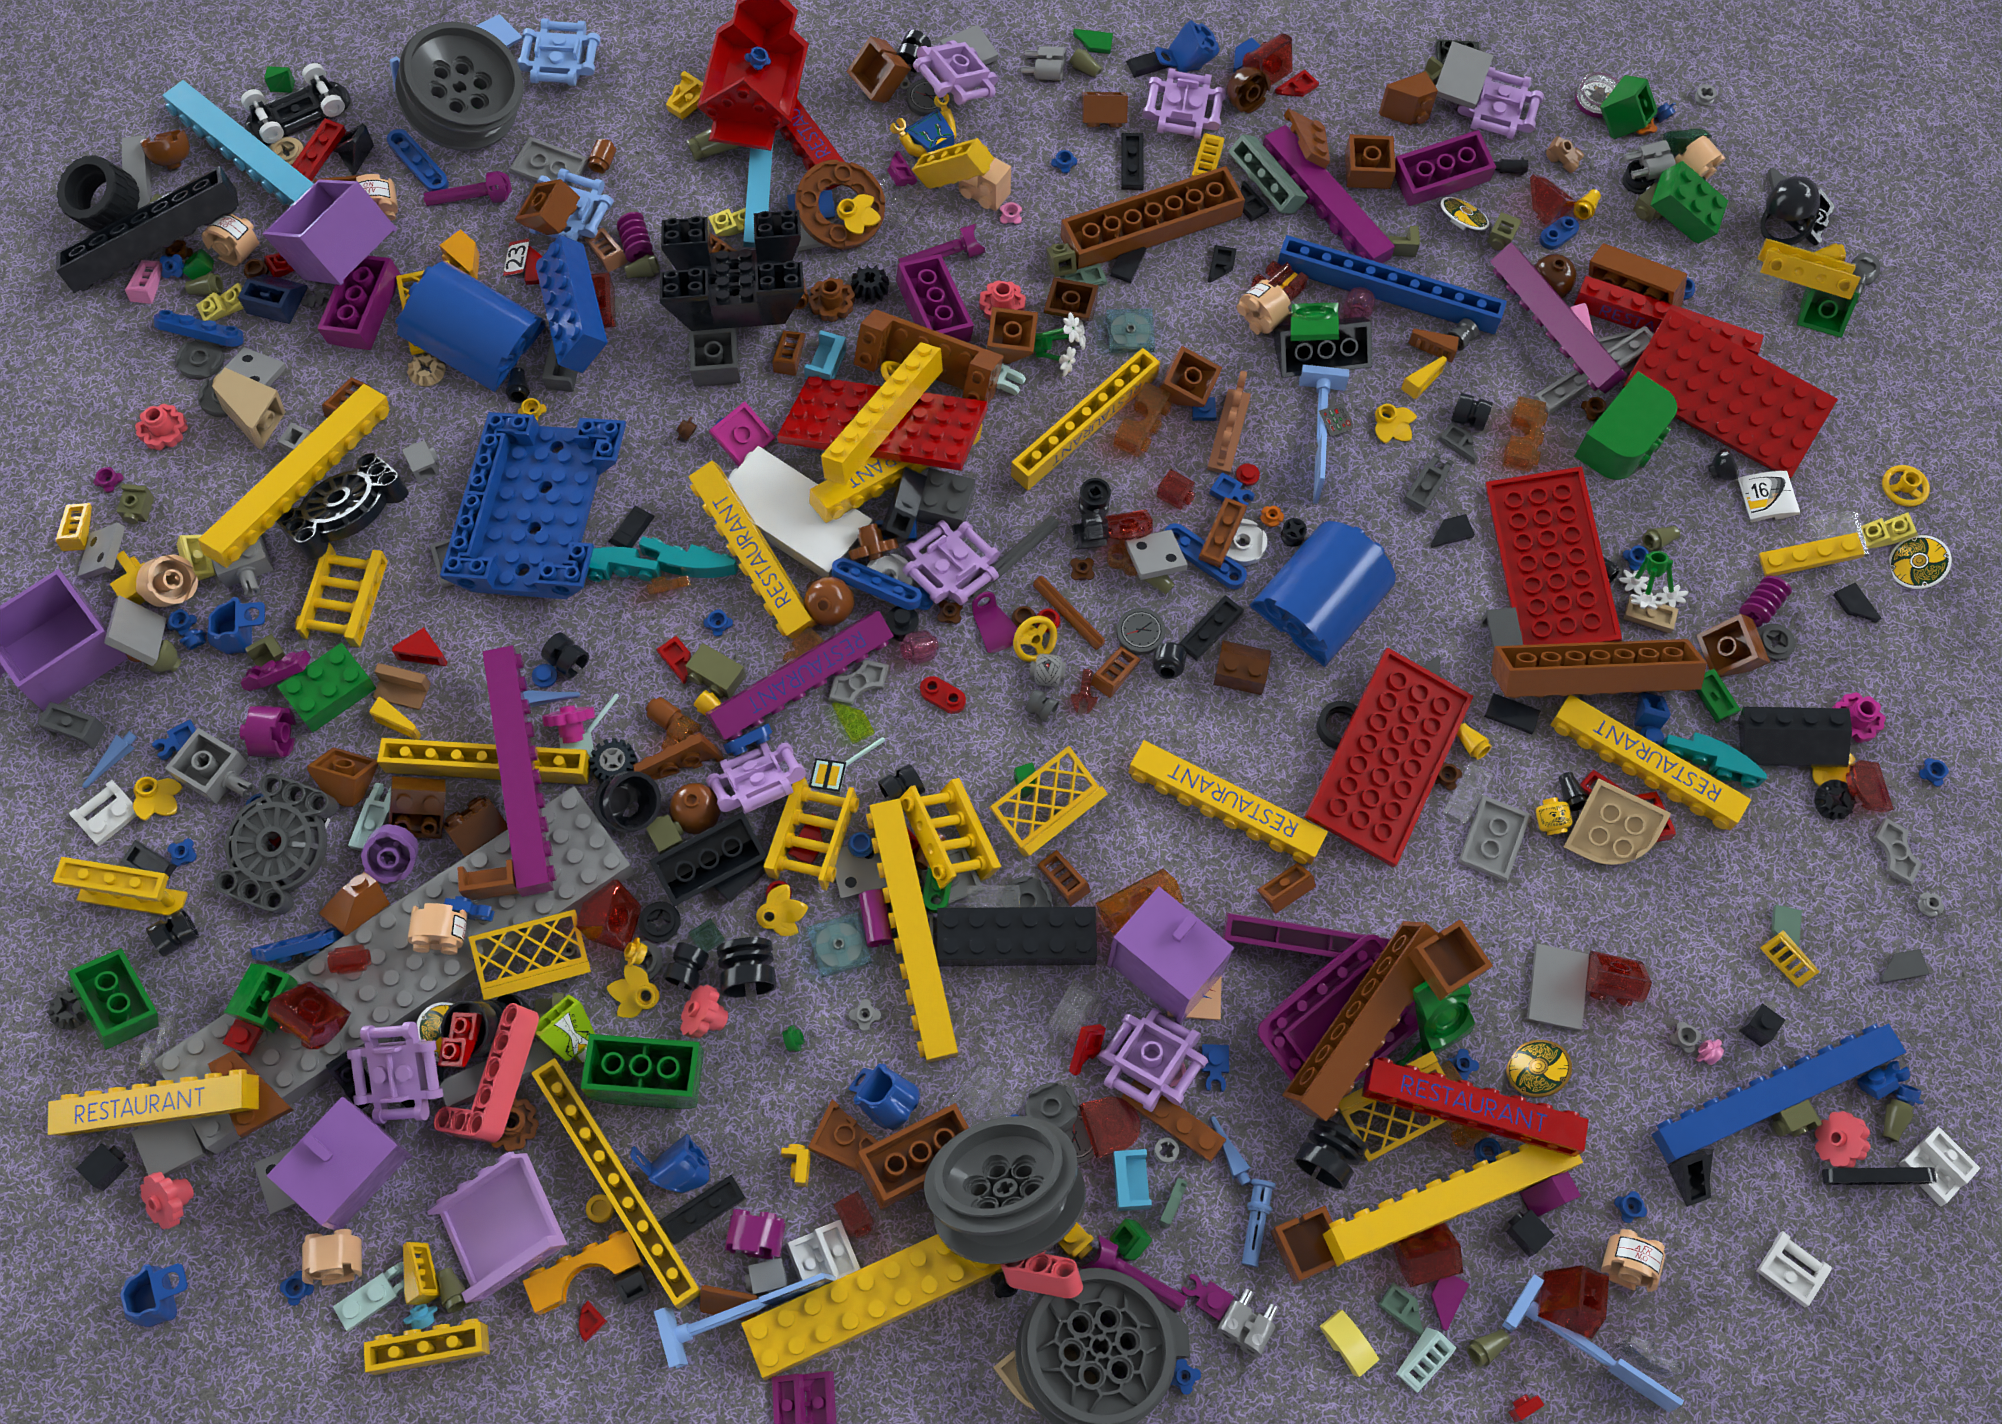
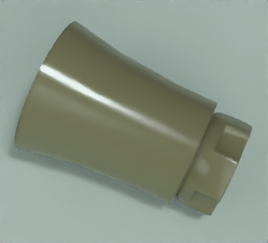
[687,127,738,161]

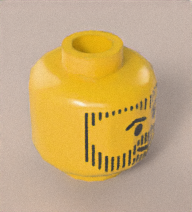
[1535,797,1573,836]

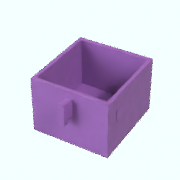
[262,179,397,285]
[0,569,128,712]
[1107,887,1234,1025]
[267,1096,413,1231]

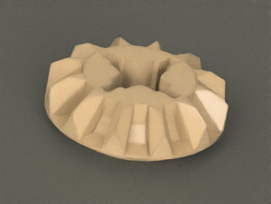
[269,137,304,165]
[407,352,446,387]

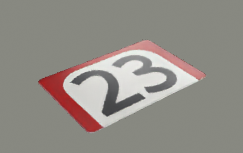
[503,239,529,276]

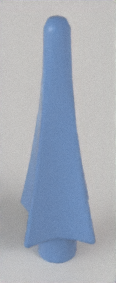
[524,690,581,708]
[82,731,137,788]
[1210,1116,1251,1187]

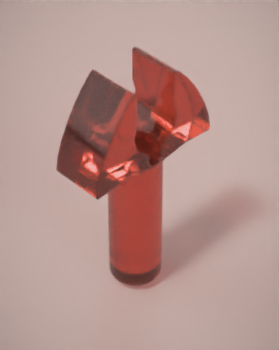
[1071,669,1098,714]

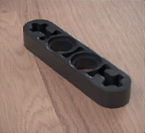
[1822,1167,1937,1185]

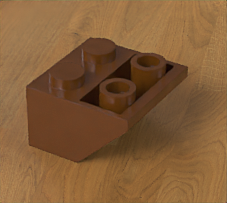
[388,776,446,839]
[443,796,508,857]

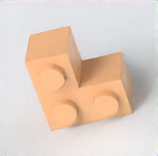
[959,157,1011,211]

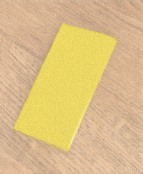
[176,535,216,581]

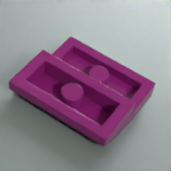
[772,1371,837,1424]

